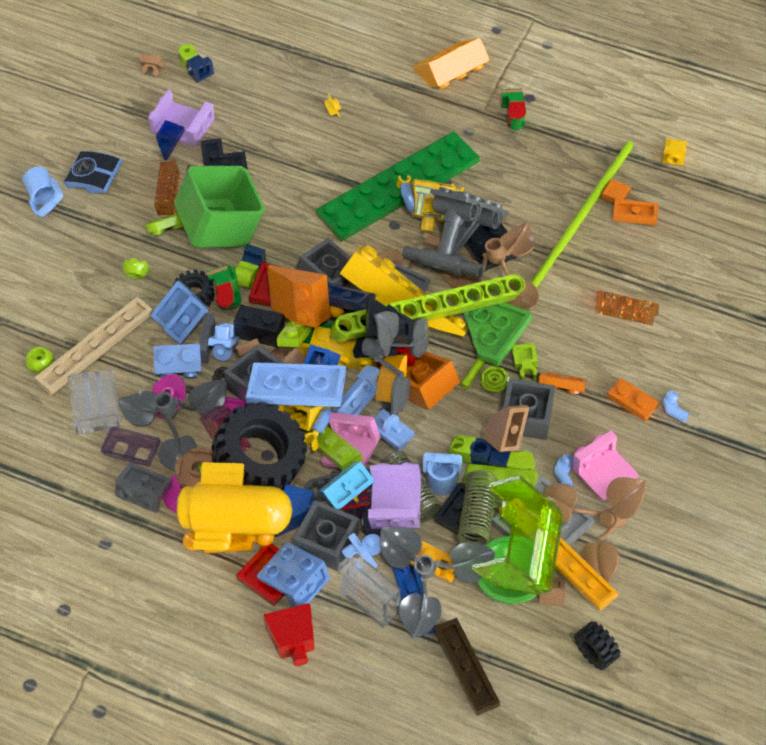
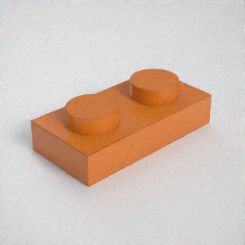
[613,199,659,225]
[538,371,587,394]
[607,378,659,422]

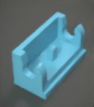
[318,462,375,510]

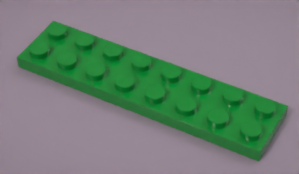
[316,131,480,242]

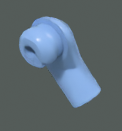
[663,391,690,423]
[553,454,573,486]

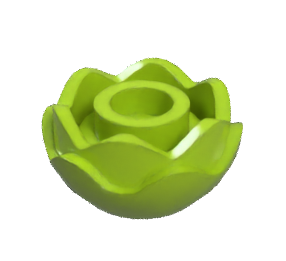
[122,258,150,279]
[25,347,54,373]
[480,366,509,393]

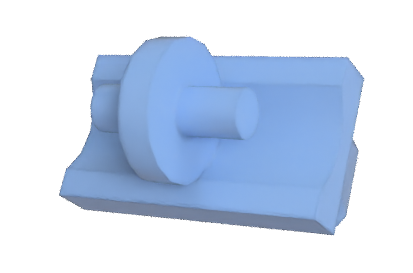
[208,322,239,361]
[374,409,415,451]
[341,533,382,573]

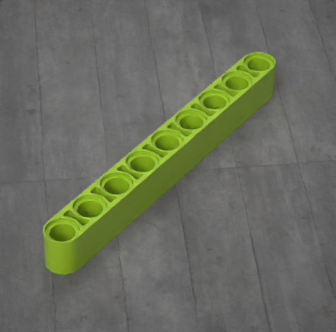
[331,274,525,342]

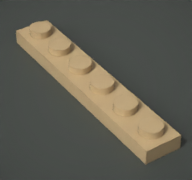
[35,297,153,396]

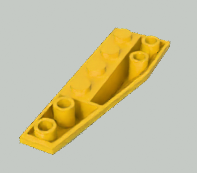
[340,245,468,336]

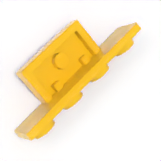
[298,326,377,371]

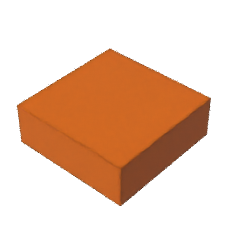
[602,179,631,203]

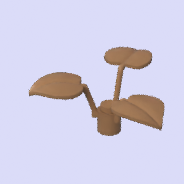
[441,222,539,311]
[542,477,646,584]

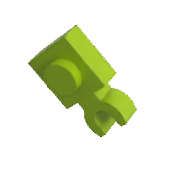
[511,343,538,381]

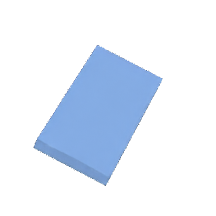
[246,363,346,407]

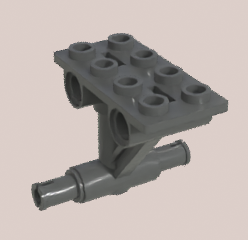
[402,187,509,278]

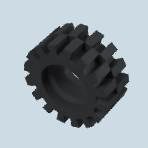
[173,269,215,307]
[574,621,621,670]

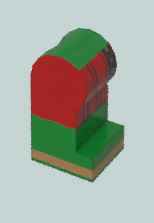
[500,88,526,130]
[206,265,241,310]

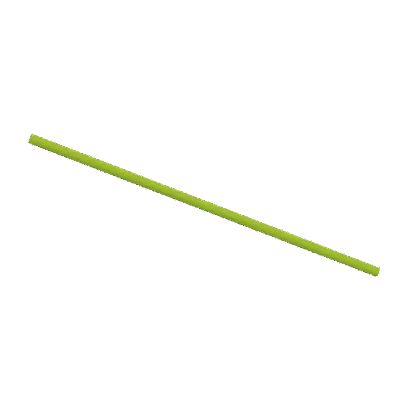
[460,141,634,390]

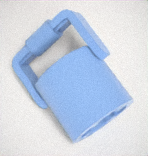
[22,167,63,217]
[423,452,462,495]

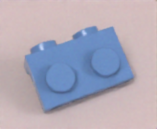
[153,344,203,378]

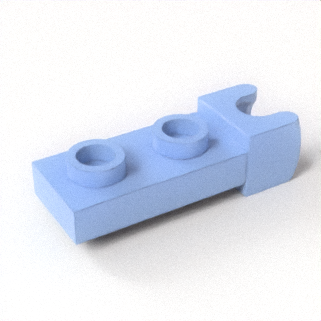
[331,366,380,415]

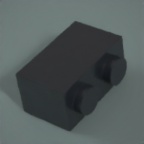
[233,304,285,348]

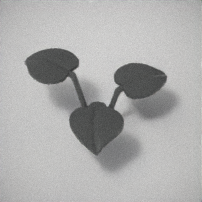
[362,311,429,416]
[119,380,227,472]
[380,527,495,637]

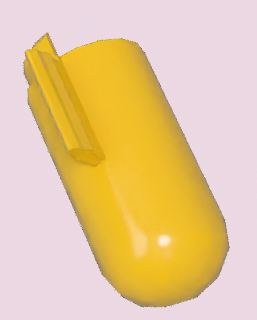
[177,462,293,551]

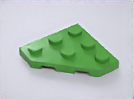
[463,295,533,367]

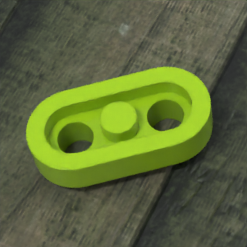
[145,213,184,236]

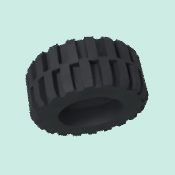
[211,402,307,490]

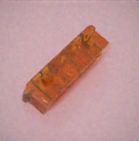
[154,159,180,216]
[595,291,659,326]

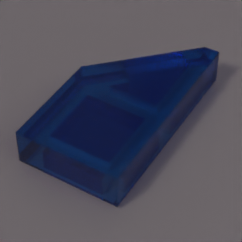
[156,120,185,161]

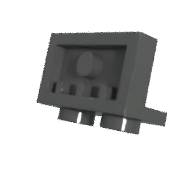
[115,462,172,513]

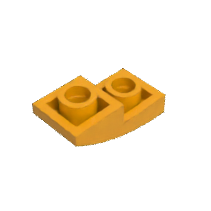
[375,355,407,402]

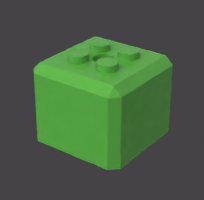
[174,166,265,247]

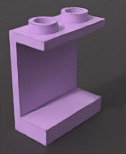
[148,90,215,147]
[368,462,421,529]

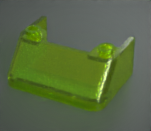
[473,475,563,595]

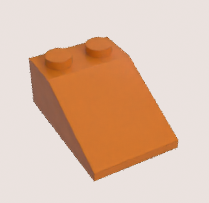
[267,265,330,327]
[378,352,460,410]

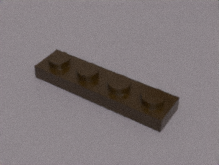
[434,618,500,716]

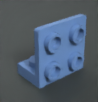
[257,542,331,607]

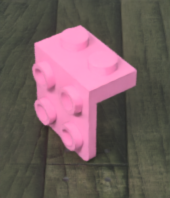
[321,412,381,468]
[572,431,638,501]

